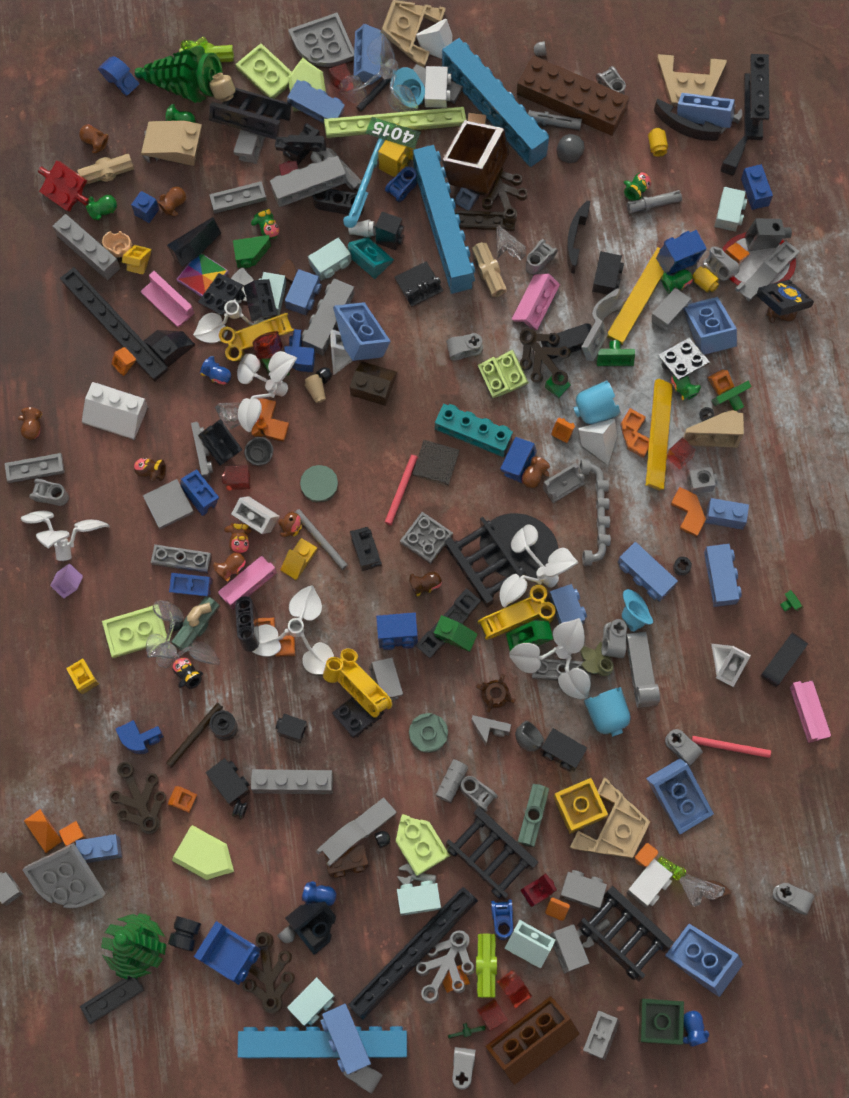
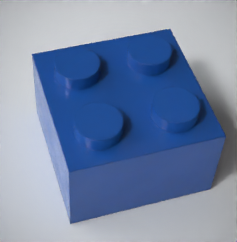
[656,230,707,275]
[376,613,418,650]

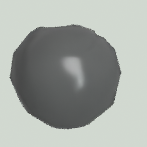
[556,134,585,163]
[244,437,274,466]
[515,721,544,752]

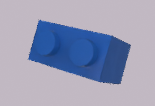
[741,164,773,210]

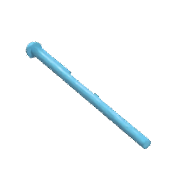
[343,133,387,228]

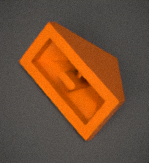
[24,809,63,853]

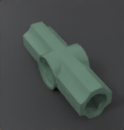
[171,596,220,652]
[518,784,549,847]

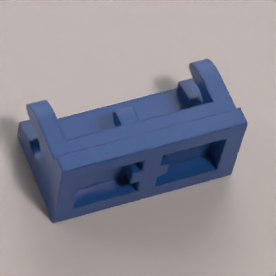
[500,437,537,483]
[180,469,219,516]
[169,573,213,596]

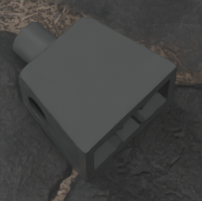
[745,218,792,251]

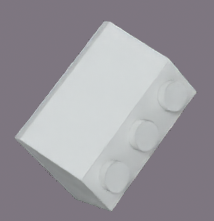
[82,382,148,440]

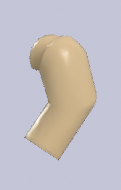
[187,603,212,627]

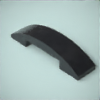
[654,99,722,141]
[566,201,591,274]
[415,588,481,658]

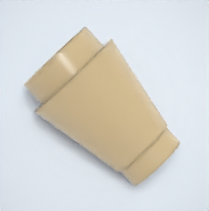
[305,374,326,404]

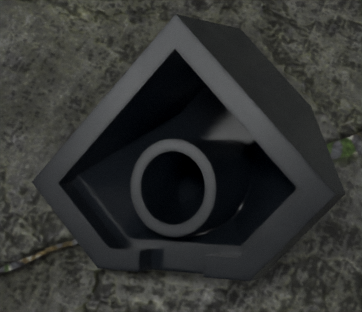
[144,330,195,367]
[285,902,336,955]

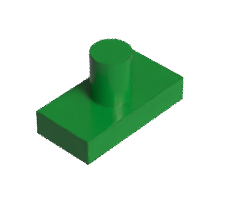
[596,340,635,366]
[711,381,752,411]

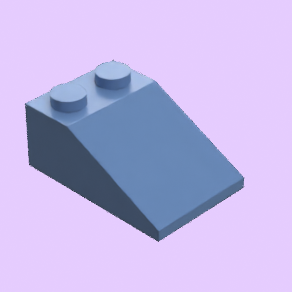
[683,297,737,355]
[333,302,391,361]
[646,758,714,834]
[665,924,743,997]

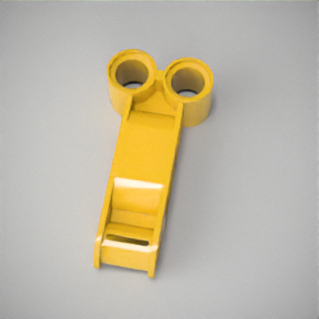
[219,313,294,362]
[478,585,555,640]
[323,648,392,717]

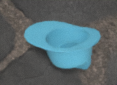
[392,67,425,108]
[622,589,653,632]

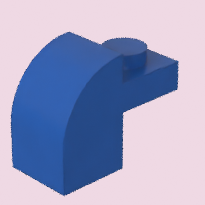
[98,56,139,96]
[284,329,315,372]
[116,720,164,754]

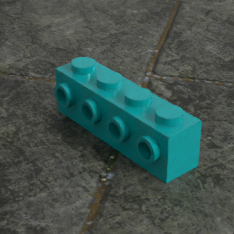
[435,404,513,457]

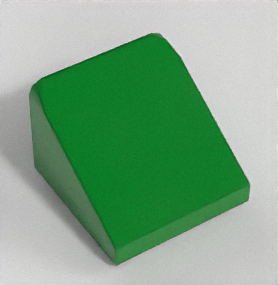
[545,375,571,398]

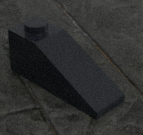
[167,217,221,266]

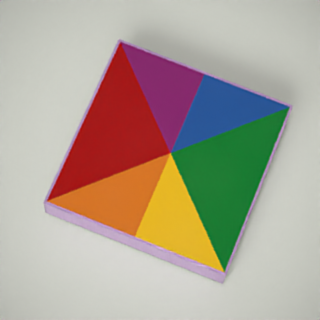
[177,253,228,297]

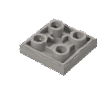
[143,479,194,529]
[400,512,453,564]

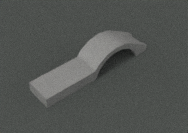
[735,240,800,301]
[581,289,625,361]
[316,798,397,867]

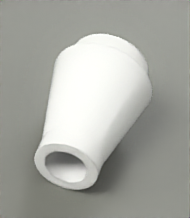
[348,219,376,238]

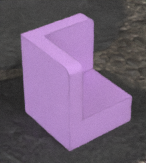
[50,563,83,598]

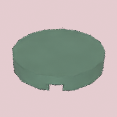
[300,465,338,502]
[409,713,448,753]

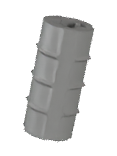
[436,759,468,803]

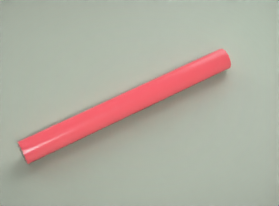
[384,455,418,525]
[691,736,771,758]

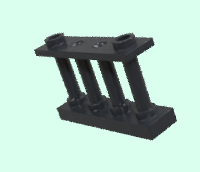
[744,54,769,140]
[209,88,292,140]
[444,517,527,608]
[446,807,538,900]
[577,886,674,982]

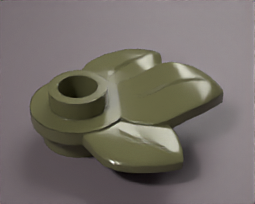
[581,642,613,677]

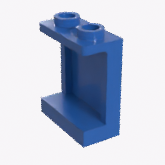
[194,921,261,985]

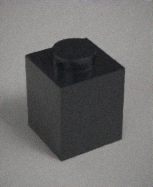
[275,714,307,743]

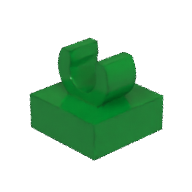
[780,590,804,612]

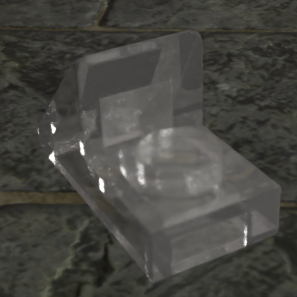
[496,226,526,261]
[215,402,241,430]
[680,875,725,907]

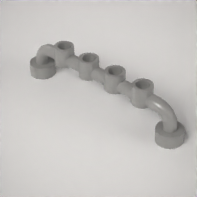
[580,460,611,566]

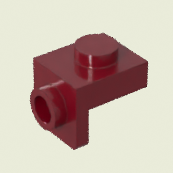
[520,873,557,908]

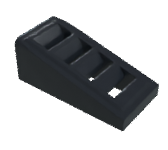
[720,136,747,176]

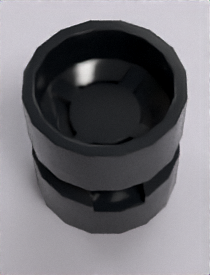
[210,710,238,741]
[168,916,202,952]

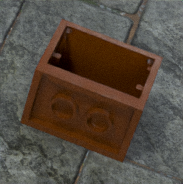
[442,120,509,193]

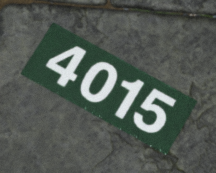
[365,117,421,149]

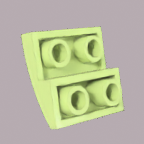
[478,350,529,398]

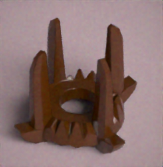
[476,674,516,713]

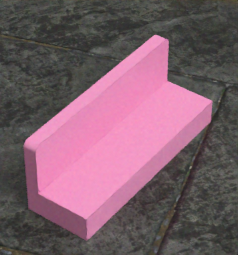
[141,271,194,328]
[512,274,560,330]
[218,556,277,610]
[790,681,831,743]

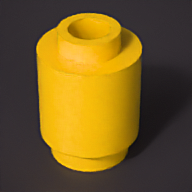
[648,128,668,157]
[692,266,719,293]

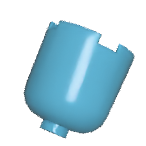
[573,381,621,425]
[584,687,631,737]

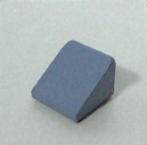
[454,187,480,211]

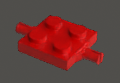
[38,160,89,211]

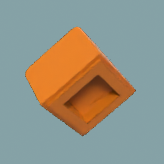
[725,242,750,265]
[111,347,136,376]
[707,369,735,395]
[168,786,197,813]
[59,821,86,846]
[635,843,659,867]
[545,897,570,921]
[442,964,470,993]

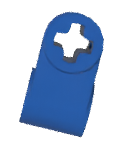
[385,167,417,202]
[491,899,513,940]

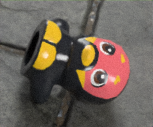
[172,657,203,689]

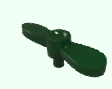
[448,1023,486,1039]

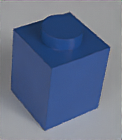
[131,191,159,223]

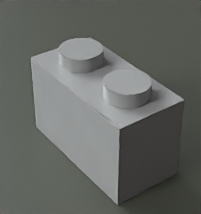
[560,870,607,910]

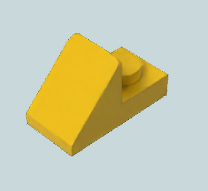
[122,245,152,274]
[280,538,318,581]
[66,658,99,694]

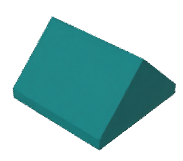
[348,237,394,279]

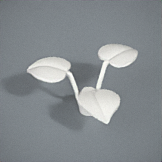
[193,268,279,347]
[237,351,297,432]
[21,510,110,561]
[500,525,578,608]
[252,586,334,675]
[509,618,591,699]

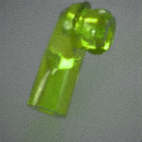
[181,36,208,50]
[657,856,686,880]

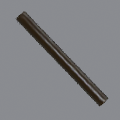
[166,702,223,768]

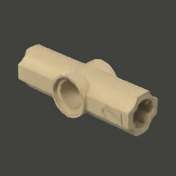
[77,154,134,185]
[472,242,507,297]

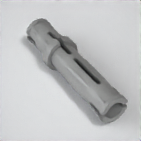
[528,110,582,131]
[627,190,682,214]

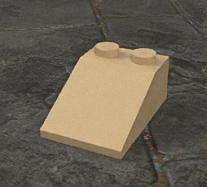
[141,121,202,166]
[681,410,744,448]

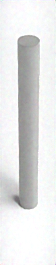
[294,509,348,570]

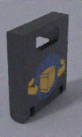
[756,280,814,316]

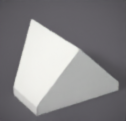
[416,19,453,59]
[330,330,352,375]
[578,418,617,465]
[711,644,751,687]

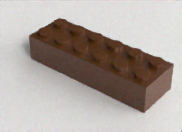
[517,55,629,136]

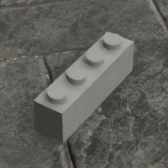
[270,156,347,207]
[53,214,120,281]
[301,279,355,356]
[251,769,333,794]

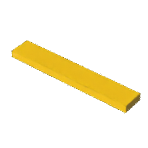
[607,247,664,345]
[645,379,673,490]

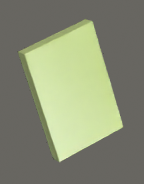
[235,44,292,99]
[102,604,169,658]

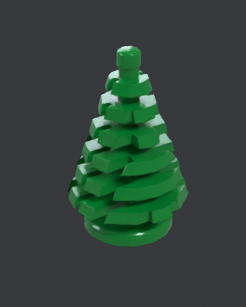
[135,46,223,103]
[101,913,167,979]

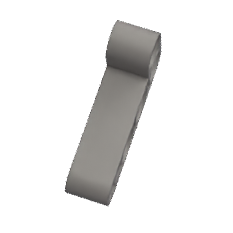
[626,632,660,708]

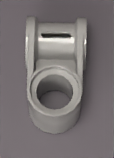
[596,66,626,95]
[525,239,558,275]
[703,247,740,281]
[446,333,483,361]
[29,479,69,506]
[601,619,627,658]
[665,729,703,767]
[460,776,498,812]
[773,883,815,915]
[452,1047,476,1090]
[343,1066,383,1094]

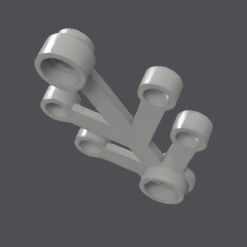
[416,930,475,1004]

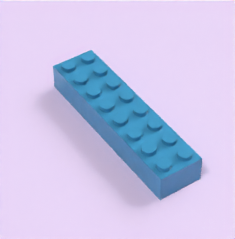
[442,38,549,167]
[413,145,475,294]
[238,1026,407,1058]

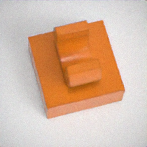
[251,415,269,437]
[551,418,575,443]

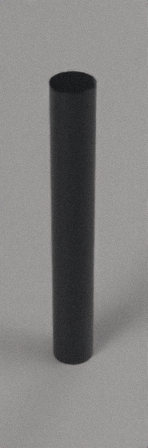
[356,71,395,112]

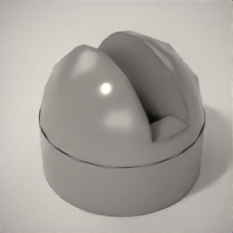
[534,41,547,56]
[277,925,295,943]

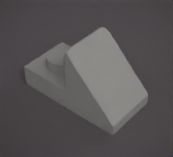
[471,715,511,746]

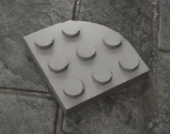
[288,13,354,67]
[23,843,106,908]

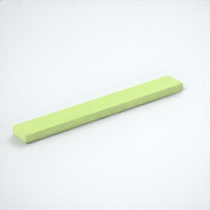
[324,107,467,138]

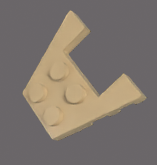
[381,0,446,68]
[657,54,727,106]
[570,778,650,859]

